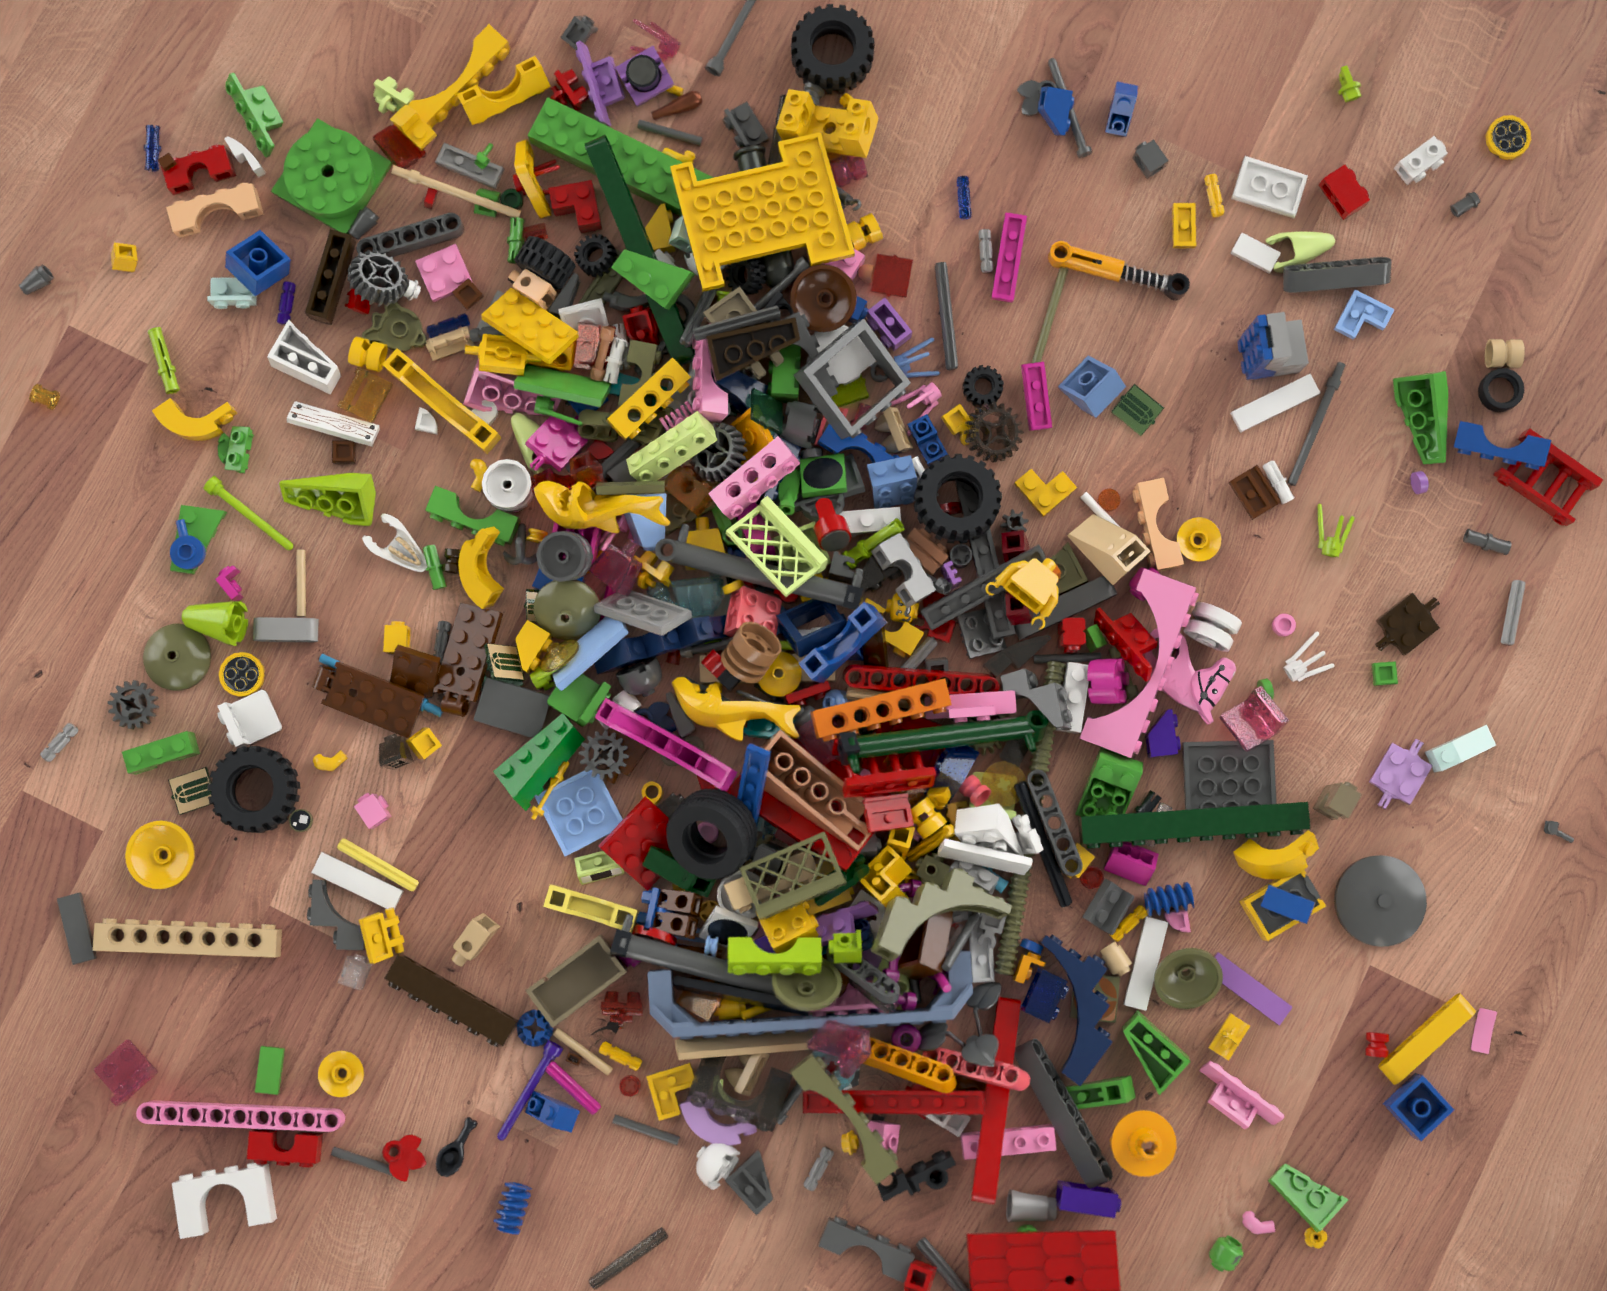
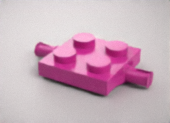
[525,416,588,472]

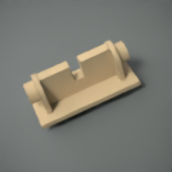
[426,326,474,361]

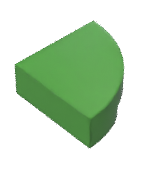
[218,433,230,464]

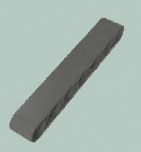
[1014,1039,1113,1189]

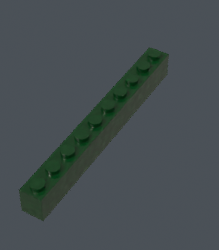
[1078,802,1311,849]

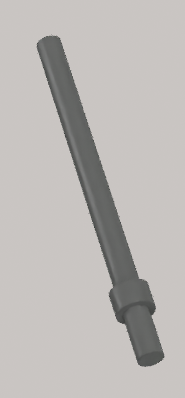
[1287,362,1346,486]

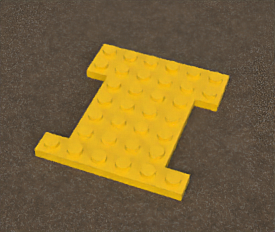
[670,132,855,292]

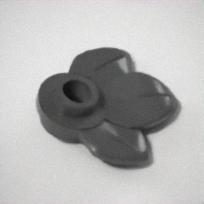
[1017,80,1057,116]

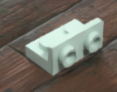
[207,278,257,309]

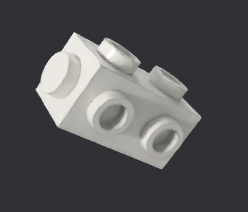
[1394,136,1447,185]

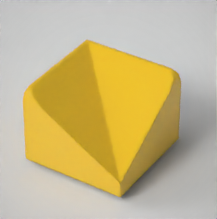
[111,242,138,272]

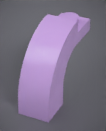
[680,1095,760,1146]

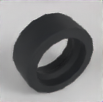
[1478,368,1525,412]

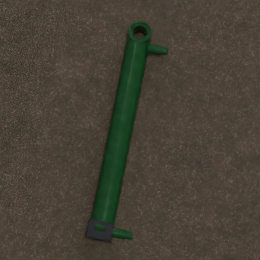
[837,710,1049,774]

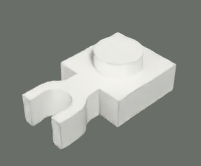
[1012,814,1044,854]

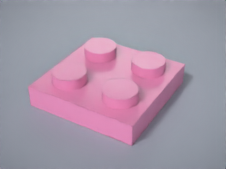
[415,244,472,302]

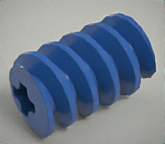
[1144,882,1194,917]
[493,1182,532,1235]

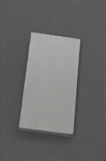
[594,588,692,636]

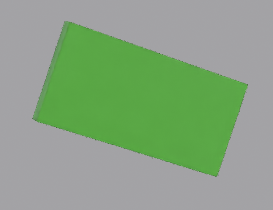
[514,364,612,407]

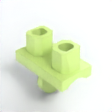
[373,76,414,114]

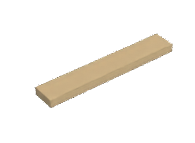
[675,1029,815,1060]

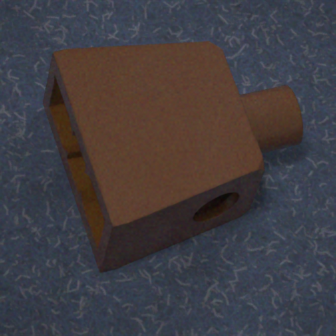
[600,727,649,785]

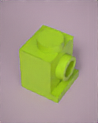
[829,930,862,963]

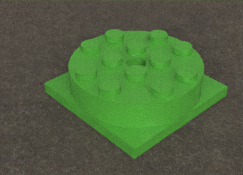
[271,118,393,234]

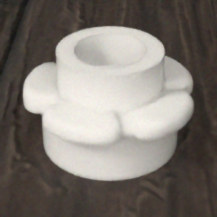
[403,279,421,301]

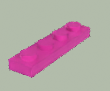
[991,212,1027,303]

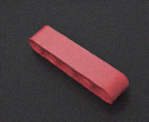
[922,1047,1030,1091]

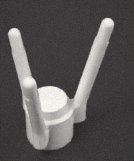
[1283,632,1334,682]

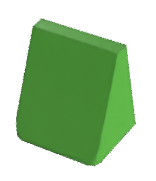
[474,188,501,217]
[1083,624,1107,653]

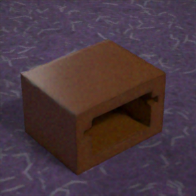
[158,153,177,172]
[565,1052,583,1066]

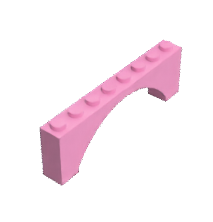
[1080,569,1199,758]

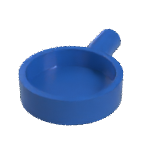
[170,519,206,570]

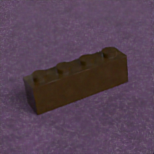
[305,229,357,325]

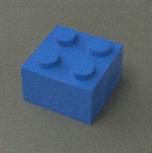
[225,230,291,296]
[1382,1073,1454,1141]

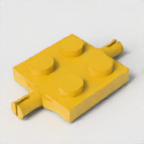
[465,333,541,376]

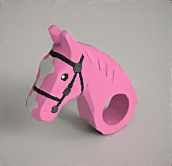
[1143,628,1236,725]

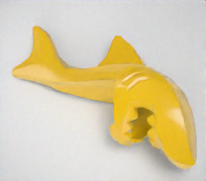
[534,481,670,533]
[672,677,801,742]

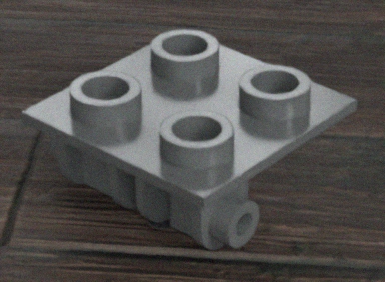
[956,609,1007,659]

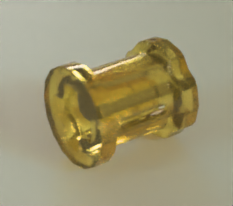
[29,384,60,410]

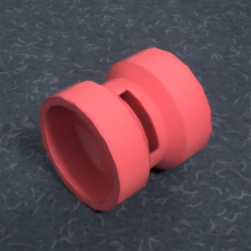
[959,775,991,807]

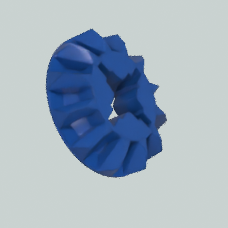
[516,1010,553,1047]

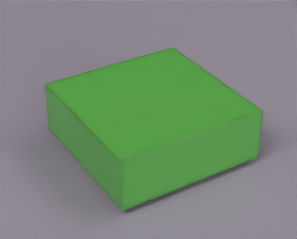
[1372,661,1398,686]

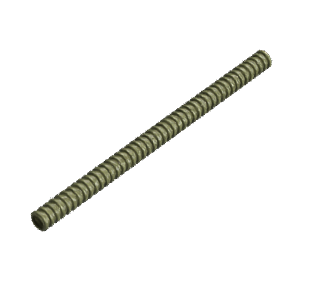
[994,661,1067,976]

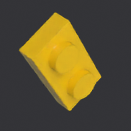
[1172,203,1196,248]

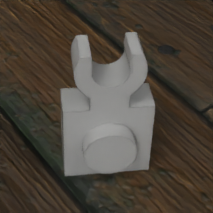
[979,914,1006,948]

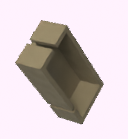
[526,935,628,1028]

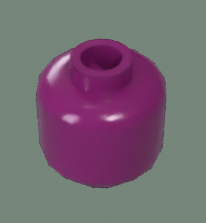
[891,1023,921,1052]

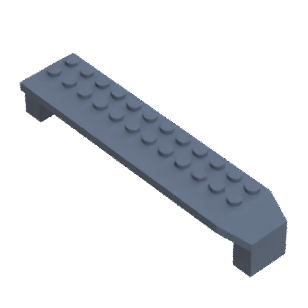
[648,950,973,1040]

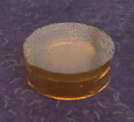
[1097,489,1121,512]

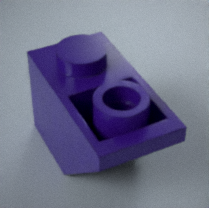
[1145,709,1181,758]

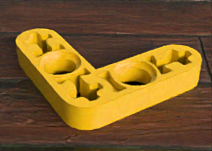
[514,139,552,219]

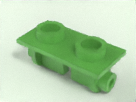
[224,426,254,474]

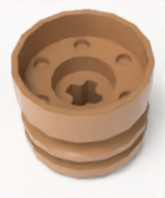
[721,622,781,683]

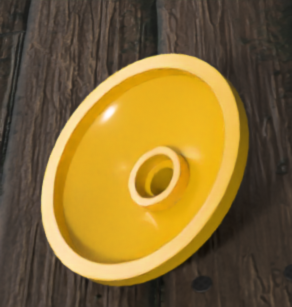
[125,821,195,889]

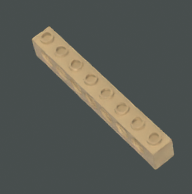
[93,918,282,957]

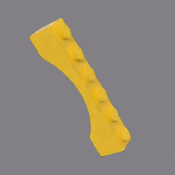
[408,24,511,130]
[382,348,501,454]

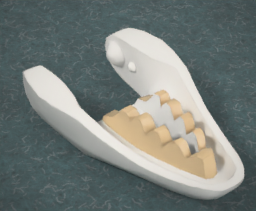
[362,513,427,572]

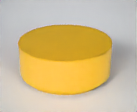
[721,580,745,595]

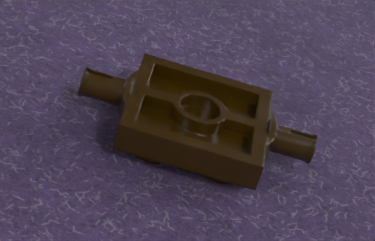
[1375,593,1440,655]

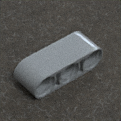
[253,617,319,642]

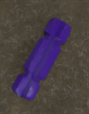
[277,281,296,325]

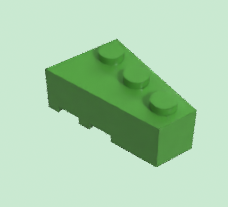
[611,249,695,310]
[768,344,801,403]
[1122,1010,1191,1095]

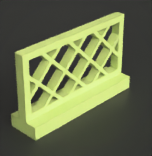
[726,496,828,597]

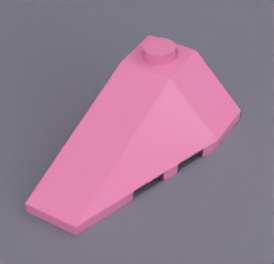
[463,359,561,415]

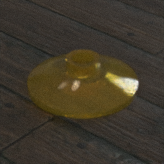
[540,639,579,672]

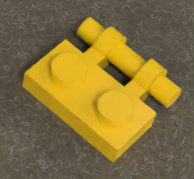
[359,907,404,964]

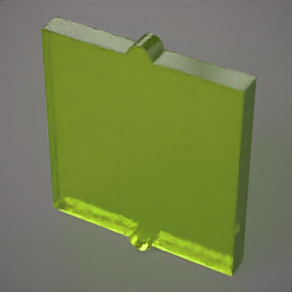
[831,374,869,408]

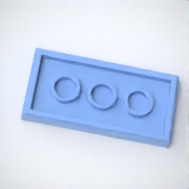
[549,616,629,691]

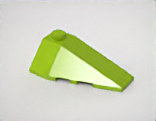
[279,473,376,526]

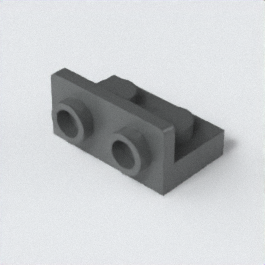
[723,101,769,149]
[1083,878,1135,935]

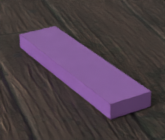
[1214,952,1292,1026]

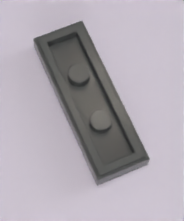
[57,893,97,965]

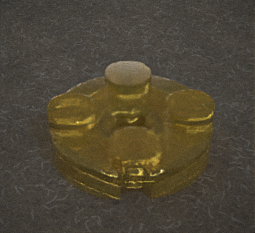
[981,761,1026,807]

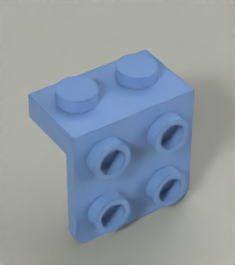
[867,455,917,509]

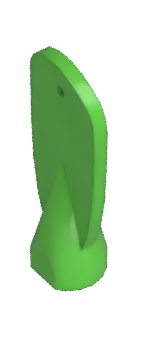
[778,470,801,515]

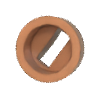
[858,264,874,283]

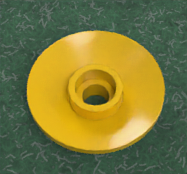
[1176,517,1221,562]
[758,652,802,697]
[318,1051,364,1097]

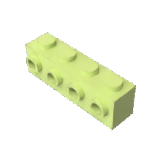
[626,411,717,481]

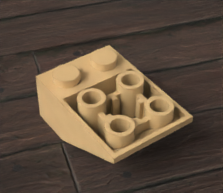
[1067,514,1151,585]

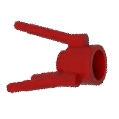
[513,159,560,195]

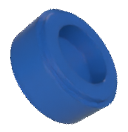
[1020,938,1044,955]

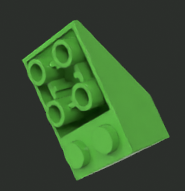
[1075,747,1143,817]

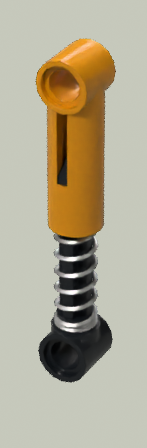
[1048,241,1190,300]

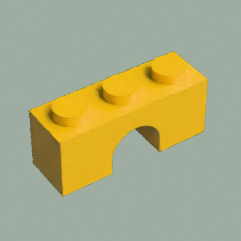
[865,598,924,658]

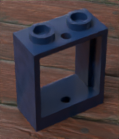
[776,599,847,658]

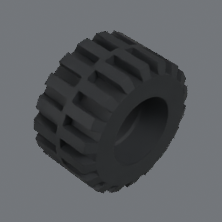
[514,236,576,290]

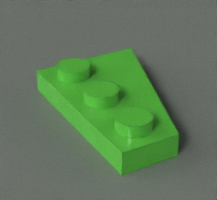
[170,505,227,574]
[1268,1164,1349,1232]

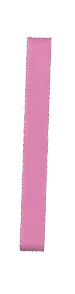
[136,1100,345,1132]

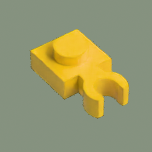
[941,404,978,446]

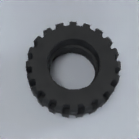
[791,4,875,95]
[914,454,1002,544]
[207,746,301,833]

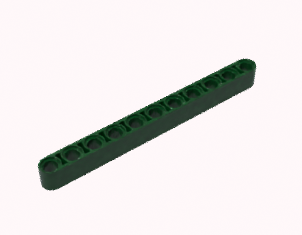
[584,135,695,366]

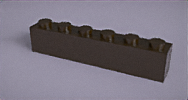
[384,954,519,1048]

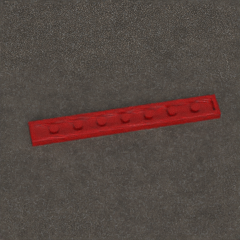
[803,1090,985,1115]

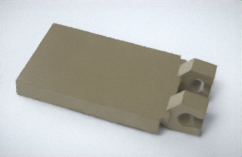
[703,286,785,380]

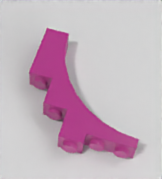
[595,698,738,792]

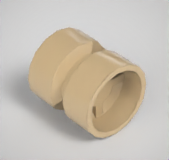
[1485,339,1525,368]

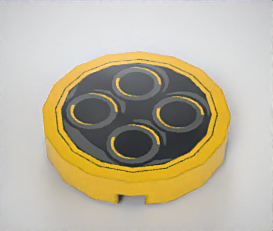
[1486,115,1531,160]
[219,652,265,697]

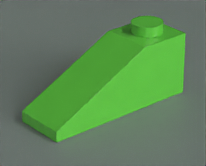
[1066,1075,1136,1109]

